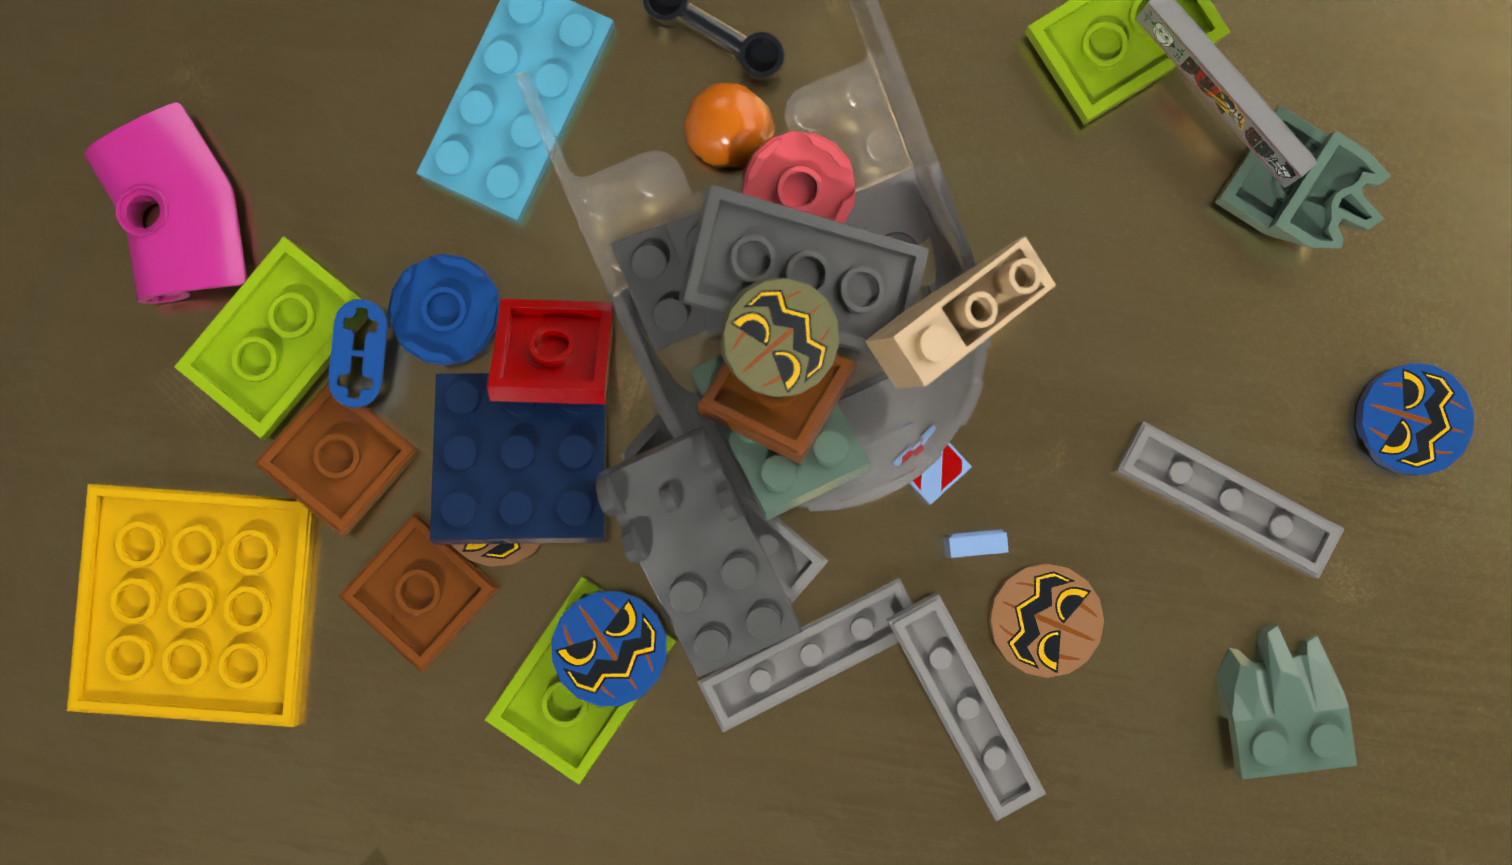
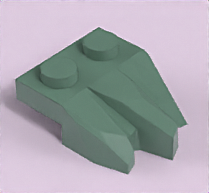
[1215,105,1391,249]
[1216,622,1357,780]

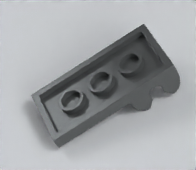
[678,185,929,361]
[596,426,801,677]

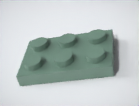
[690,355,871,521]

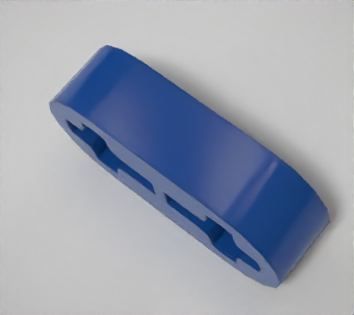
[328,299,388,408]

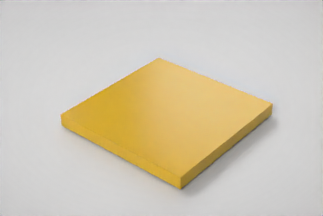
[67,484,316,727]

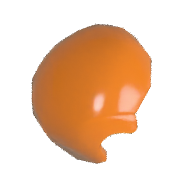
[683,83,775,168]

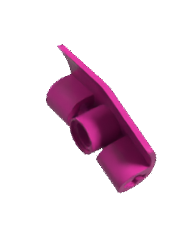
[84,102,247,304]

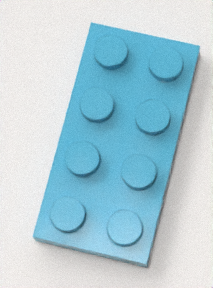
[416,0,615,224]

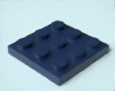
[430,373,607,545]

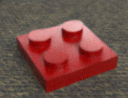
[487,299,615,405]

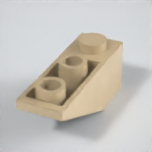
[865,236,1056,389]

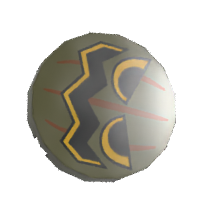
[720,277,839,397]

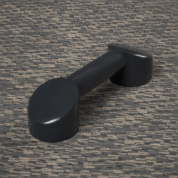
[643,0,785,81]

